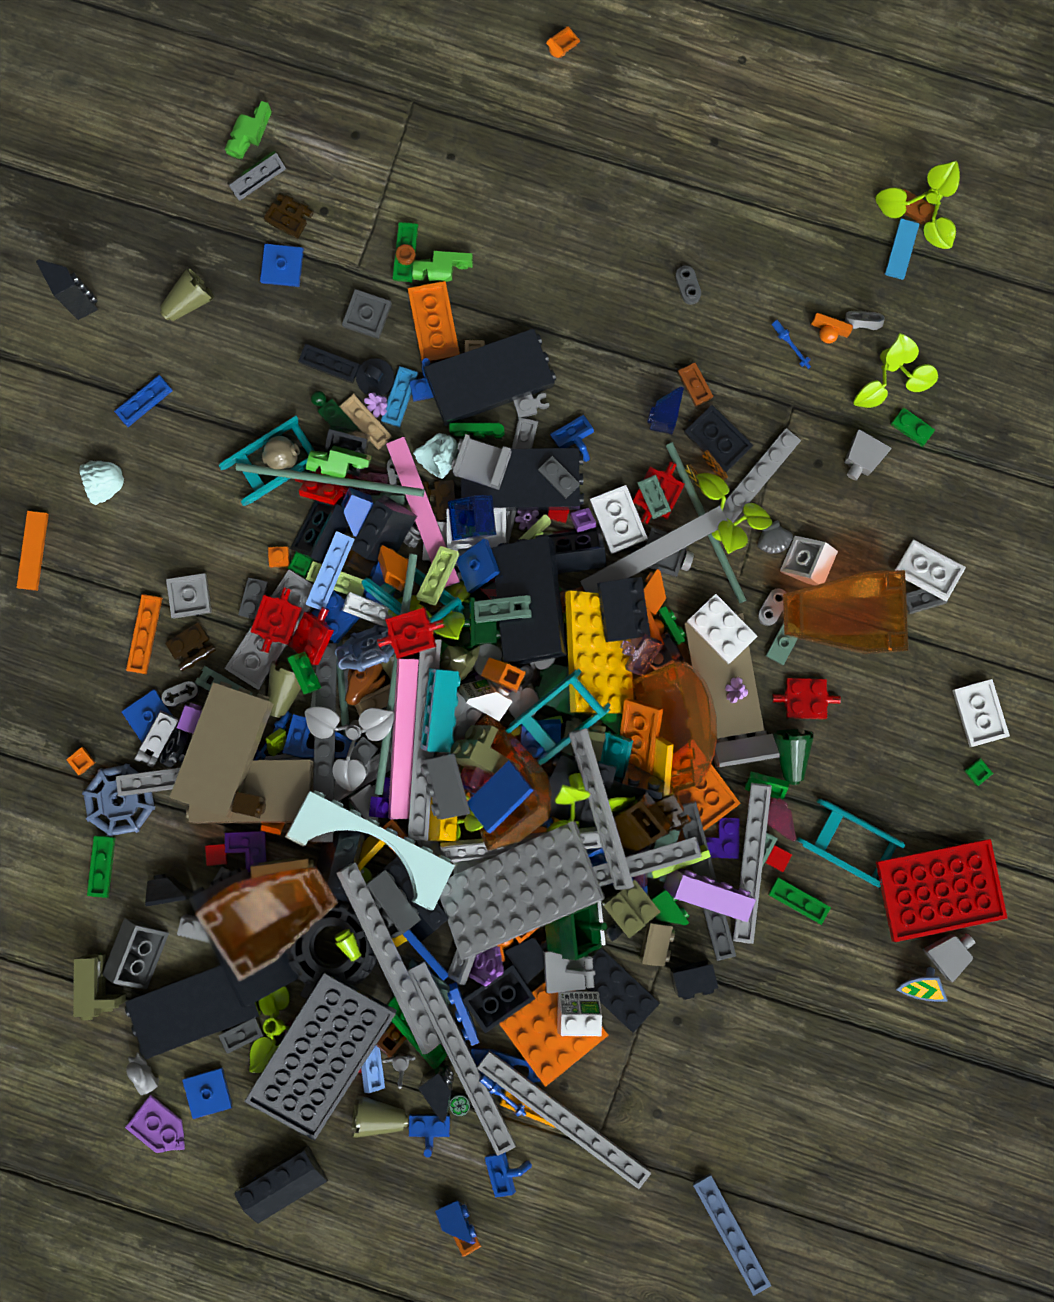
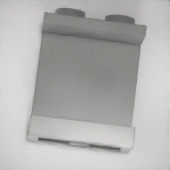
[451,434,512,490]

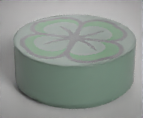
[450,1094,470,1116]

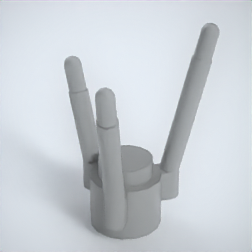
[382,1053,415,1089]

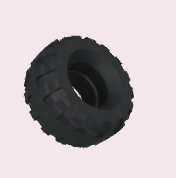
[286,898,377,989]

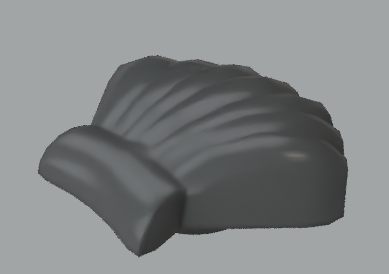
[757,520,793,554]

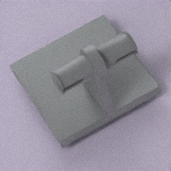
[544,952,595,993]

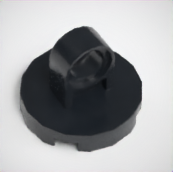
[356,359,395,396]
[649,631,687,669]
[160,728,189,767]

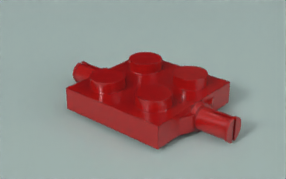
[633,462,685,524]
[295,466,356,505]
[250,587,302,653]
[289,607,334,665]
[377,608,445,658]
[772,678,841,719]

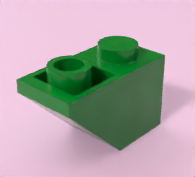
[650,889,689,925]

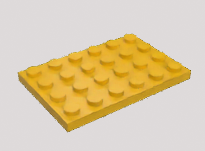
[565,591,634,714]

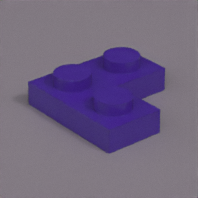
[369,777,390,818]
[705,818,739,858]
[225,831,267,872]

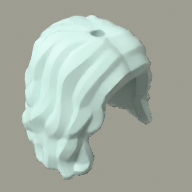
[413,433,460,479]
[79,461,124,505]

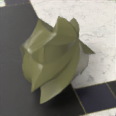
[440,645,480,682]

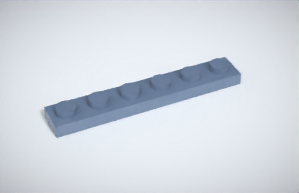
[693,1174,771,1296]

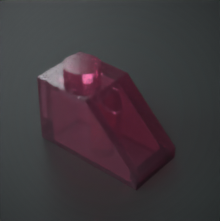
[767,798,796,842]

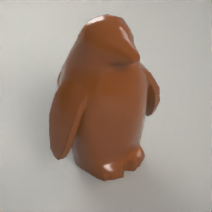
[345,663,386,705]

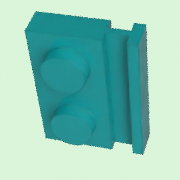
[600,731,633,779]

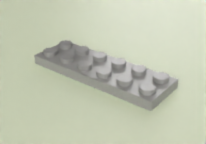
[225,570,313,690]

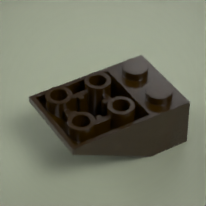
[613,792,672,856]

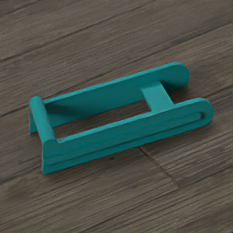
[219,416,315,506]
[362,568,464,622]
[505,669,611,767]
[796,798,905,888]

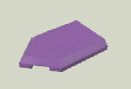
[468,946,504,986]
[125,1095,185,1153]

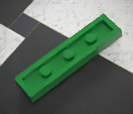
[386,995,448,1069]

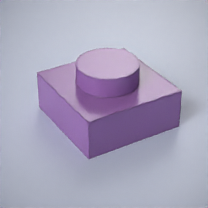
[570,508,596,532]

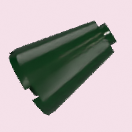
[773,729,814,785]

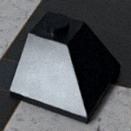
[145,874,193,906]

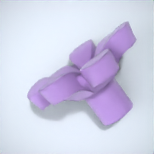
[364,392,387,417]
[515,511,539,531]
[725,677,748,703]

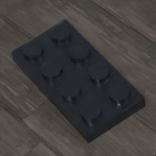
[584,948,660,1033]

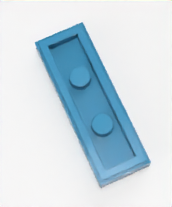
[884,219,919,280]
[381,366,418,428]

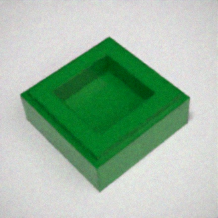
[287,552,314,578]
[964,758,993,786]

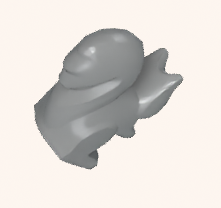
[126,1052,159,1095]

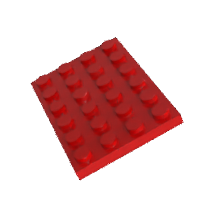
[876,839,1008,942]

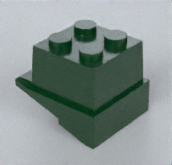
[455,598,501,651]
[535,664,582,719]
[545,902,607,960]

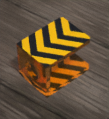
[685,450,728,496]

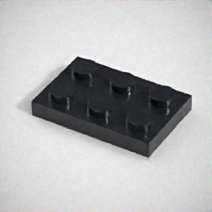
[684,405,754,473]

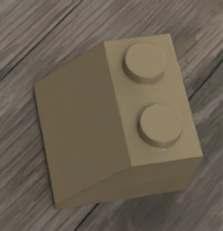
[639,920,675,966]

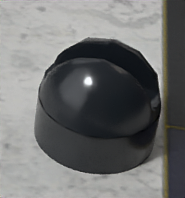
[607,924,624,942]

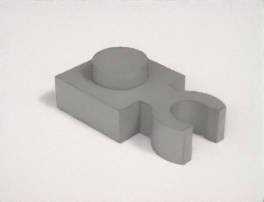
[513,393,549,418]

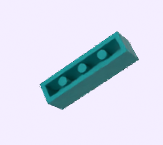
[420,668,460,753]

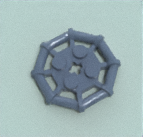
[335,624,395,672]
[82,763,156,837]

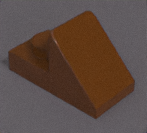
[376,1023,406,1058]

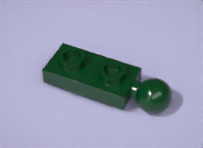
[311,391,358,431]

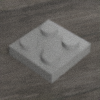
[166,573,212,619]

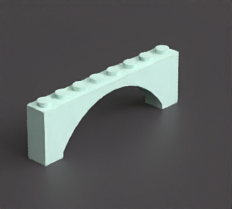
[285,790,455,910]

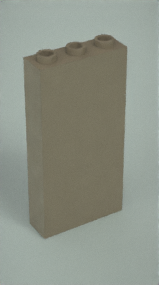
[683,611,764,741]
[169,681,274,819]
[186,760,314,824]

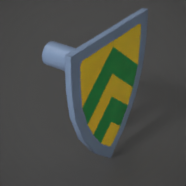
[896,967,948,1002]

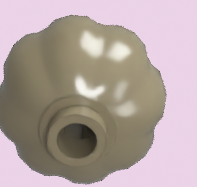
[262,436,300,470]

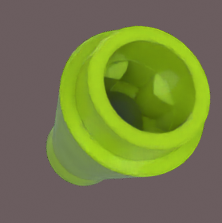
[334,929,361,961]

